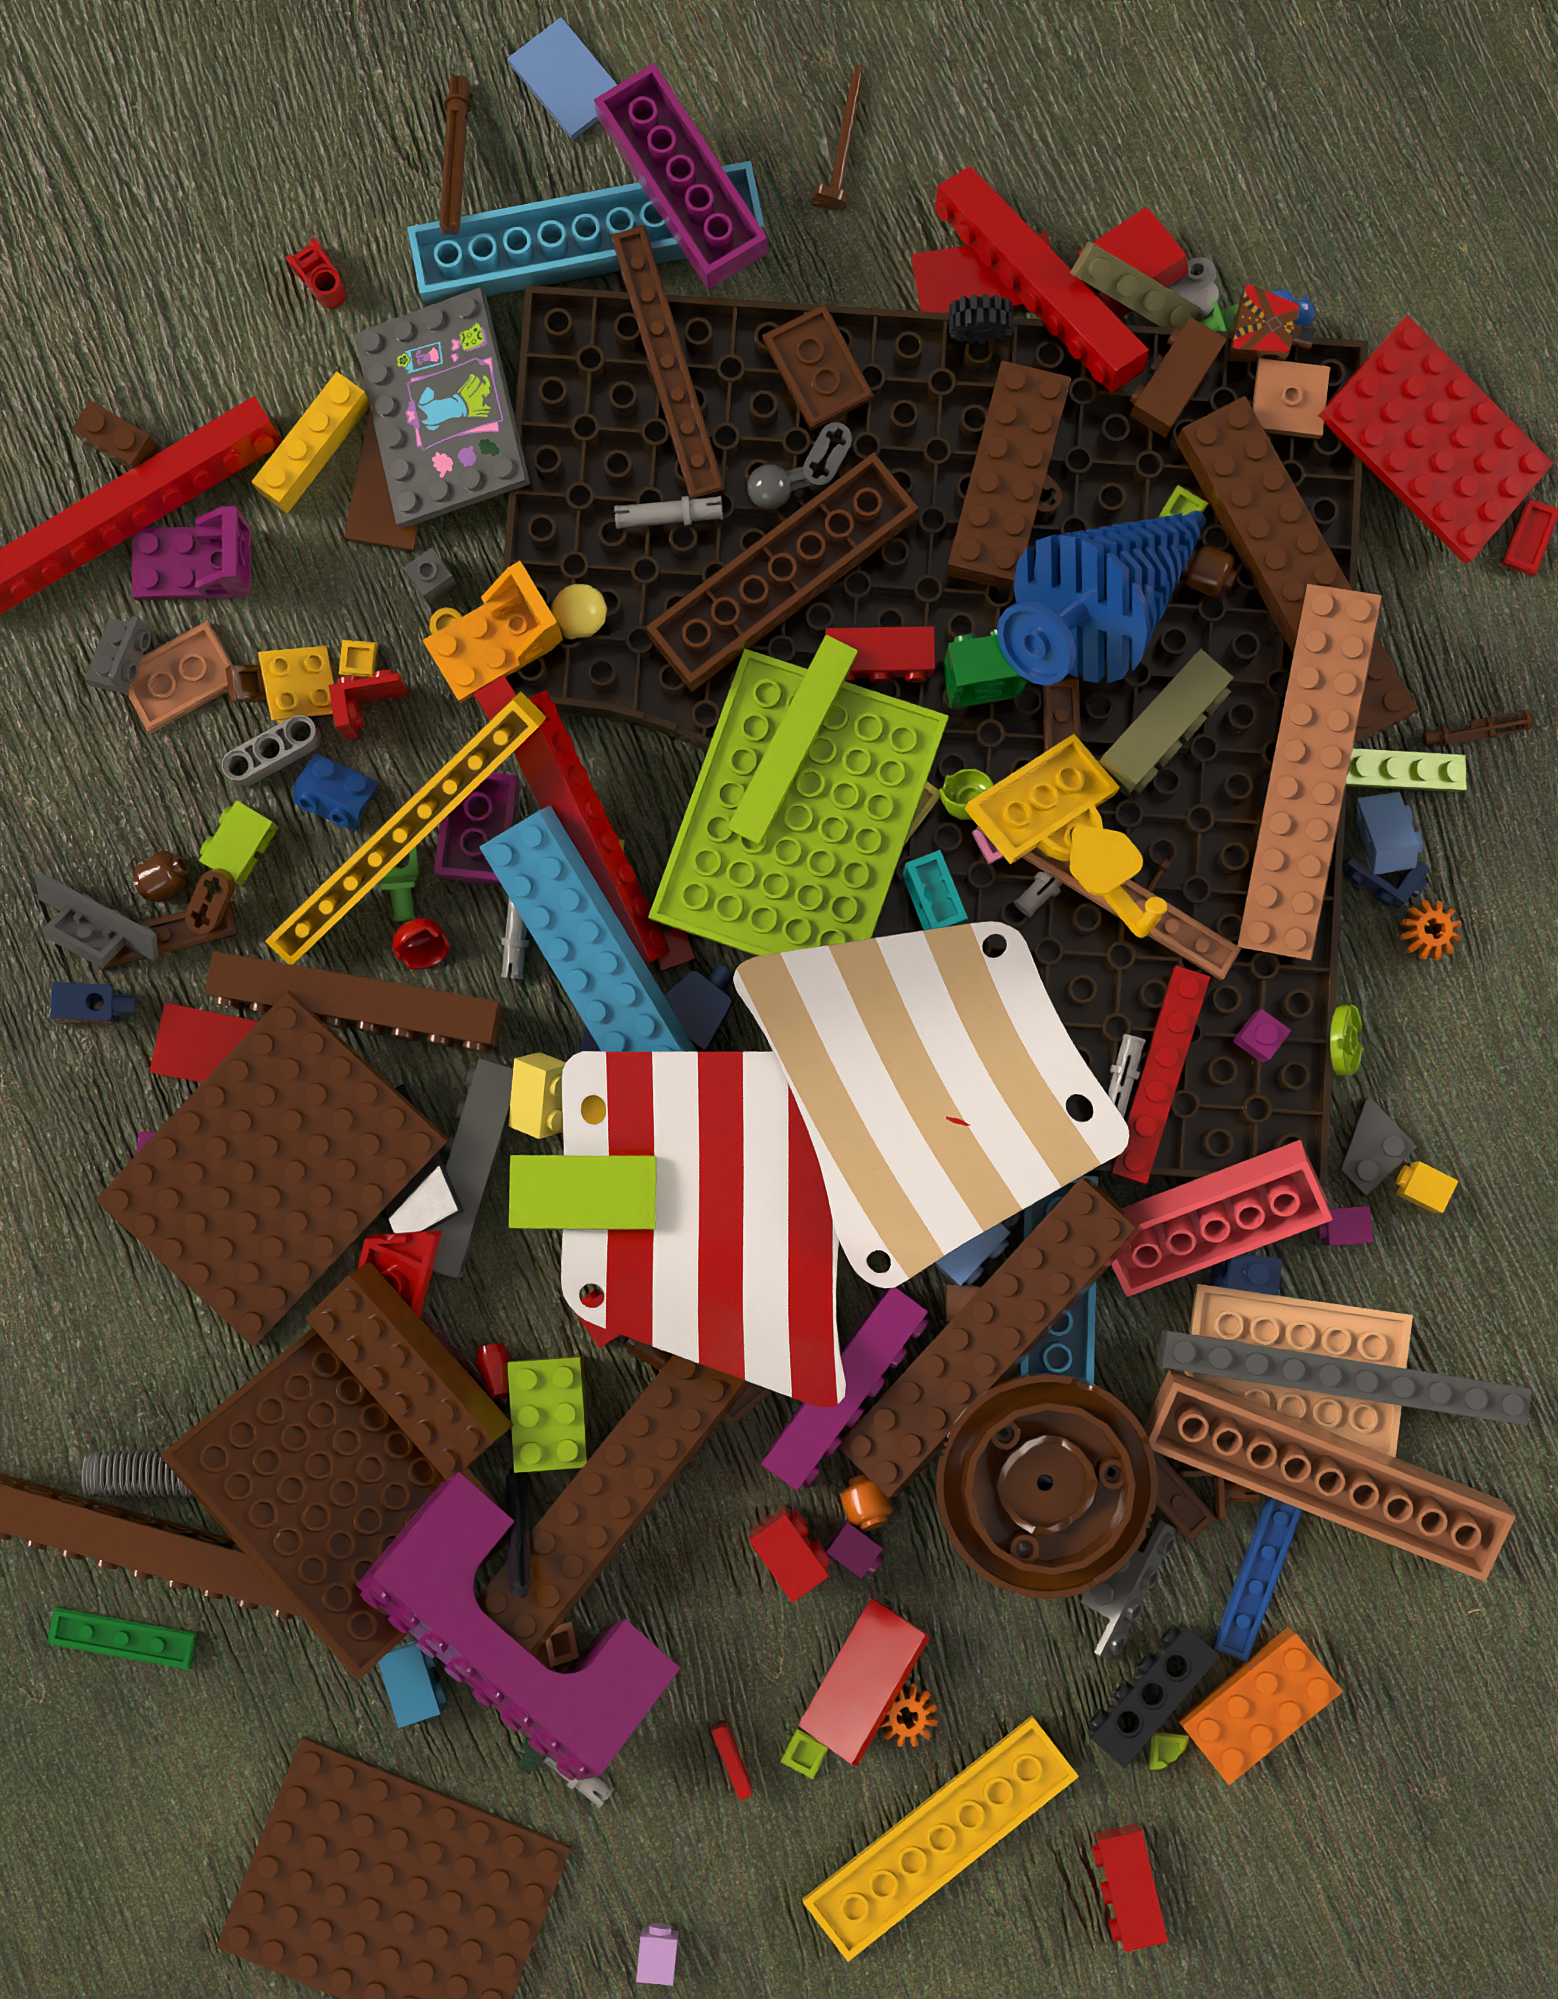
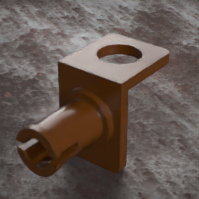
[1177,1468,1260,1520]

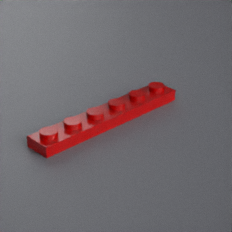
[1110,966,1210,1184]

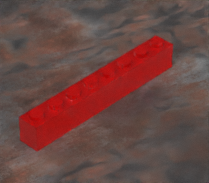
[935,166,1149,393]
[496,690,670,964]

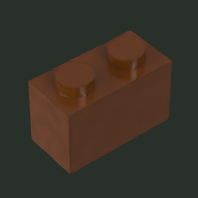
[71,400,160,470]

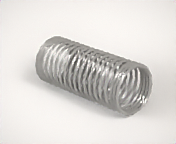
[82,1450,195,1498]

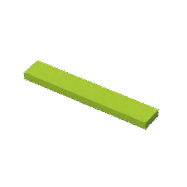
[727,635,859,846]

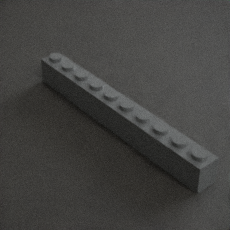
[1157,1330,1532,1426]

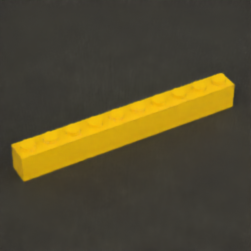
[265,691,547,965]

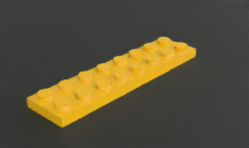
[802,1716,1079,1962]

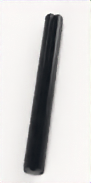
[506,1467,531,1598]

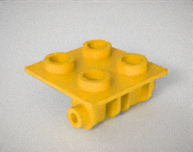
[258,646,334,724]

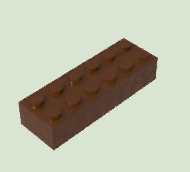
[947,361,1071,592]
[305,1262,513,1480]

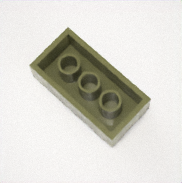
[1099,649,1234,797]

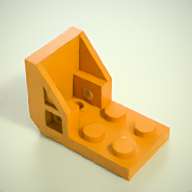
[422,561,563,703]

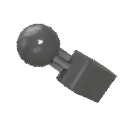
[747,422,852,509]

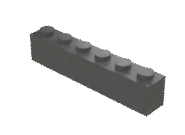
[429,1059,513,1279]

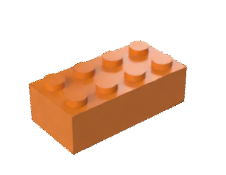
[1176,1627,1343,1785]

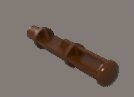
[1422,710,1533,746]

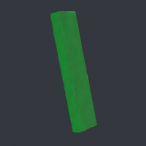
[47,1606,199,1670]

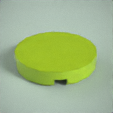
[1330,1004,1362,1076]

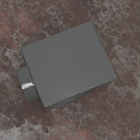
[403,548,457,606]

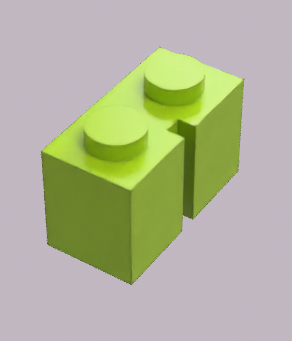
[199,800,279,887]

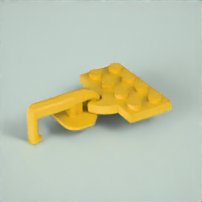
[964,734,1168,938]

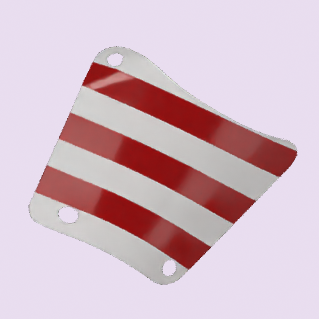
[561,1051,846,1408]

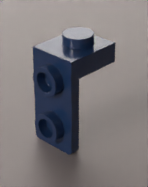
[1342,857,1430,908]

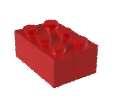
[749,1504,831,1603]

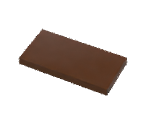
[344,409,420,553]

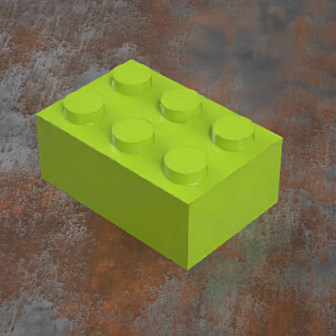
[507,1356,590,1473]

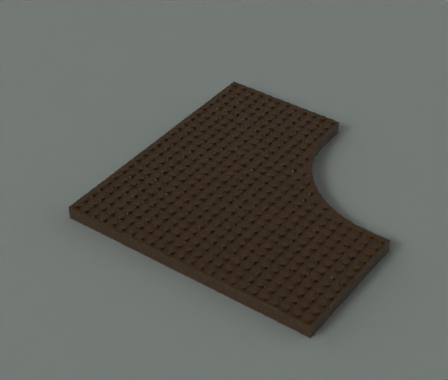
[503,285,1368,1187]

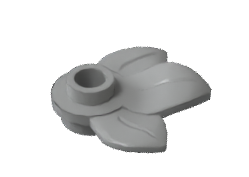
[1167,257,1220,318]

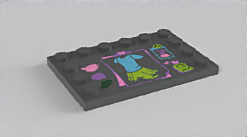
[354,287,530,529]

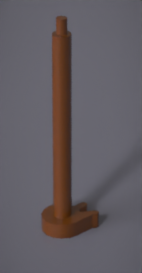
[812,65,863,210]

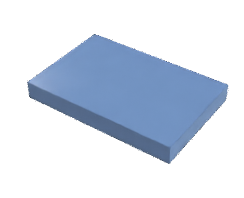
[507,17,617,140]

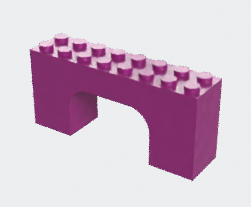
[356,1472,680,1781]

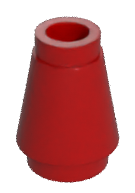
[474,1343,510,1400]

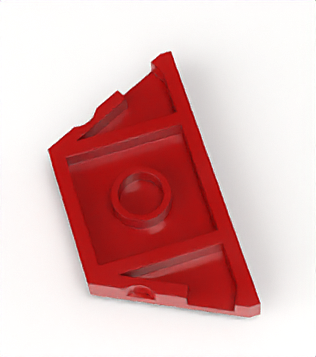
[358,1230,442,1318]

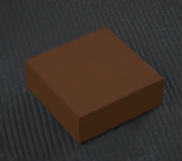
[225,665,267,702]

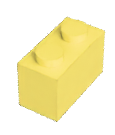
[508,1052,566,1139]

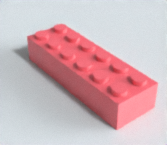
[1111,1140,1333,1297]

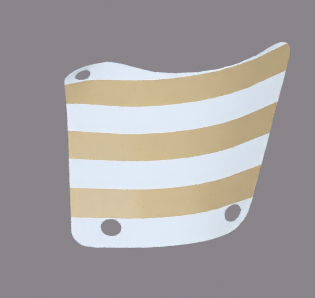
[733,921,1129,1288]

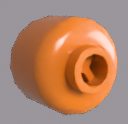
[841,1474,893,1531]

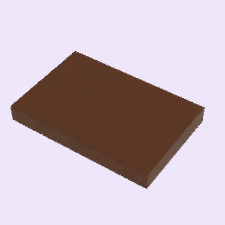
[762,304,874,431]

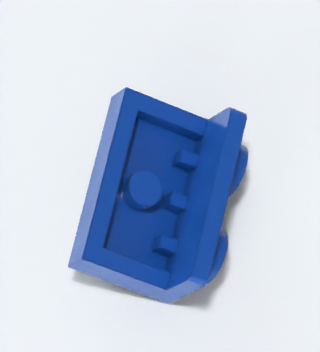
[293,753,379,832]

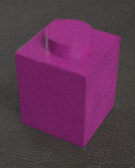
[1233,1009,1291,1063]
[1315,1206,1373,1246]
[825,1519,884,1579]

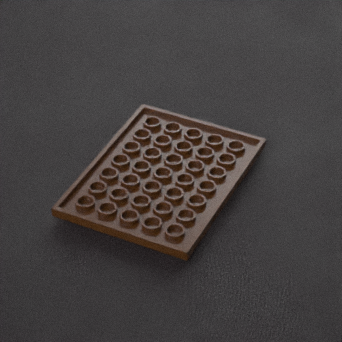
[95,990,449,1347]
[160,1328,508,1681]
[216,1735,572,1999]

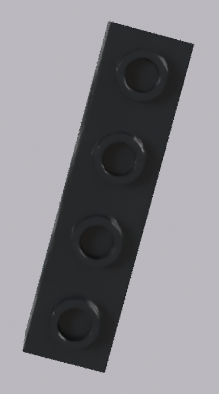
[1087,1621,1220,1769]

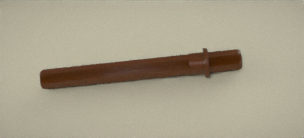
[439,75,472,236]

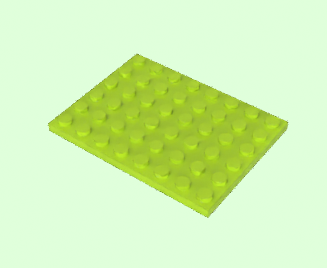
[648,648,949,956]

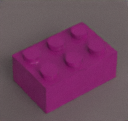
[434,772,522,886]

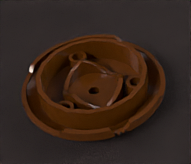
[936,1373,1158,1599]

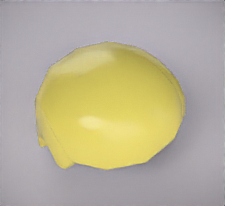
[551,584,607,640]

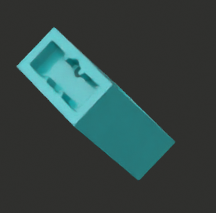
[902,850,968,930]

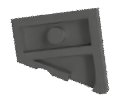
[1339,1097,1417,1196]

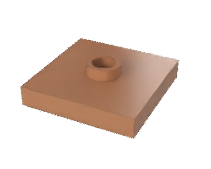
[1252,358,1330,439]

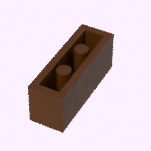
[1129,317,1227,438]

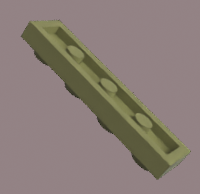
[1070,241,1201,328]

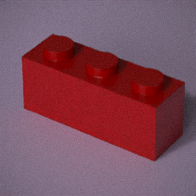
[825,626,935,683]
[1091,1823,1168,1952]

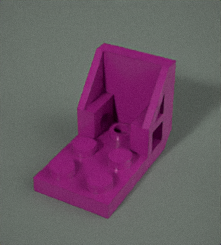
[132,506,251,600]

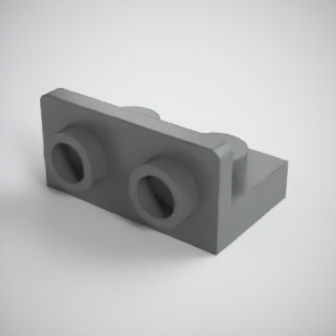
[84,616,152,694]

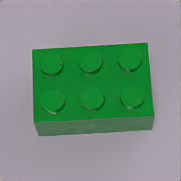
[942,629,1027,709]

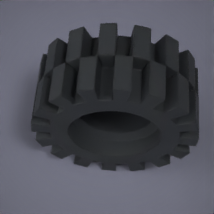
[949,294,1013,344]

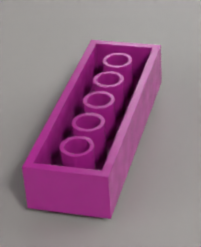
[594,63,768,290]
[761,1287,929,1491]

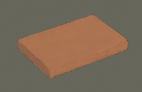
[127,621,233,734]

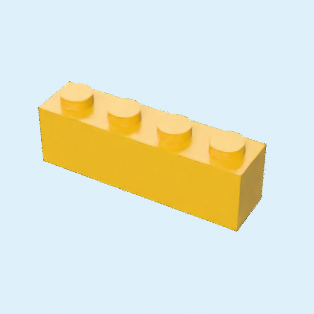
[251,371,370,513]

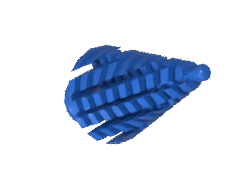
[997,510,1206,686]

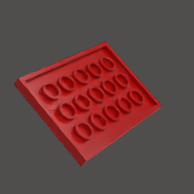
[1317,315,1553,564]

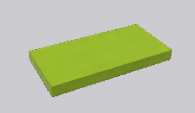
[509,1155,657,1230]

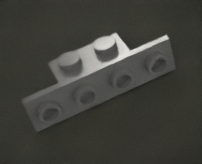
[35,872,159,968]
[1081,1521,1178,1660]

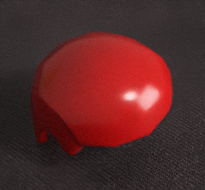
[393,918,450,970]

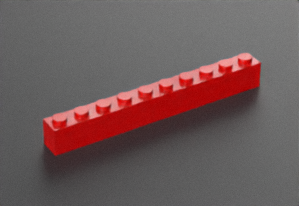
[0,396,282,615]

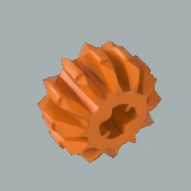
[1400,900,1462,961]
[880,1683,938,1747]

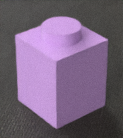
[636,1923,679,1986]

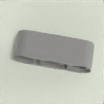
[221,715,322,787]

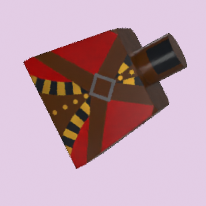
[1226,284,1316,363]

